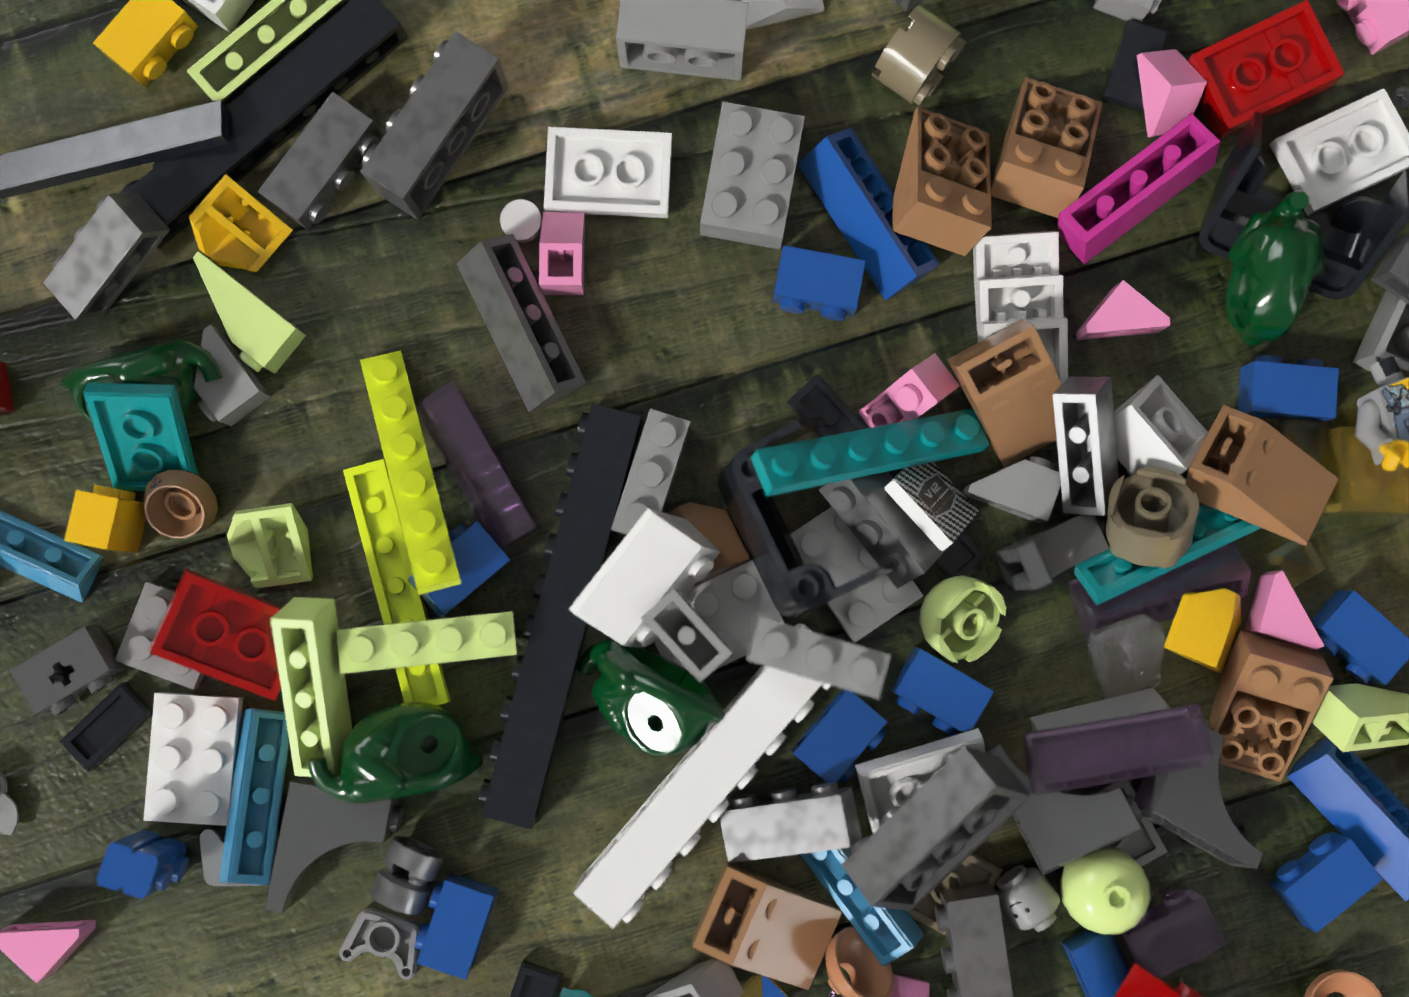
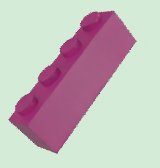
[1058,113,1220,264]

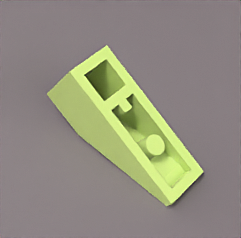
[193,251,306,373]
[1312,683,1409,752]

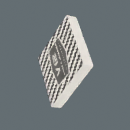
[884,462,979,552]

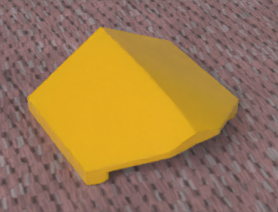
[189,174,293,272]
[1164,588,1241,674]

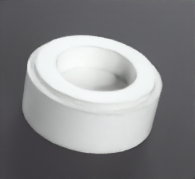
[500,199,542,243]

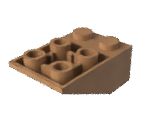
[991,77,1103,218]
[892,106,992,256]
[948,319,1061,468]
[1186,405,1339,546]
[1209,629,1333,782]
[692,858,842,990]

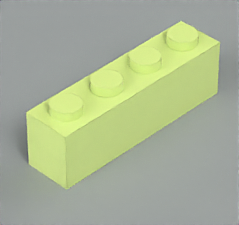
[187,0,343,103]
[271,597,352,777]
[337,611,517,674]

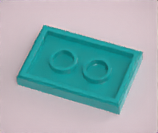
[83,383,199,491]

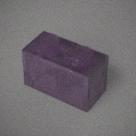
[1120,889,1228,978]

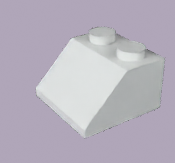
[1114,375,1208,476]

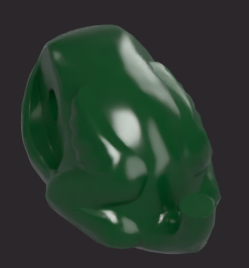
[1225,189,1325,345]
[62,340,223,426]
[576,639,725,756]
[308,702,483,804]

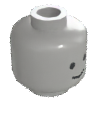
[996,865,1060,932]

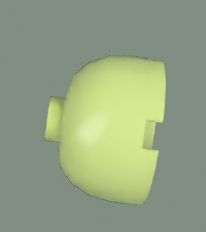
[919,575,1006,663]
[1059,846,1151,935]

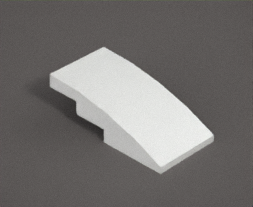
[973,231,1068,385]

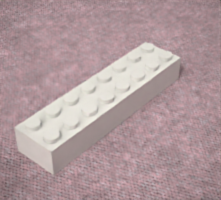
[573,623,831,928]

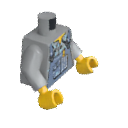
[1355,356,1409,471]

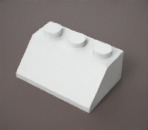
[569,508,721,648]

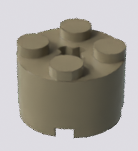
[872,4,967,106]
[1106,467,1199,569]

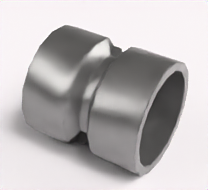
[369,836,445,915]

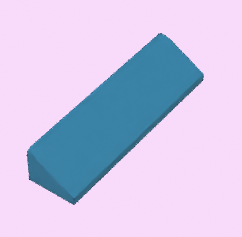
[0,510,104,602]
[219,708,289,885]
[800,843,923,967]

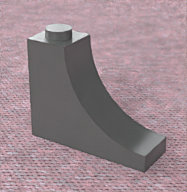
[992,514,1110,591]
[1134,713,1263,869]
[986,745,1142,876]
[265,777,403,913]

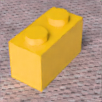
[93,0,198,88]
[64,484,146,552]

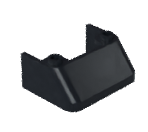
[1199,111,1409,299]
[718,416,896,617]

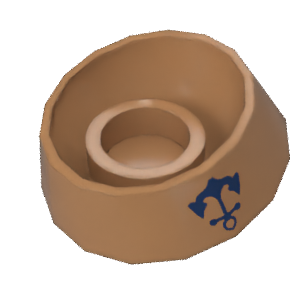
[144,470,218,539]

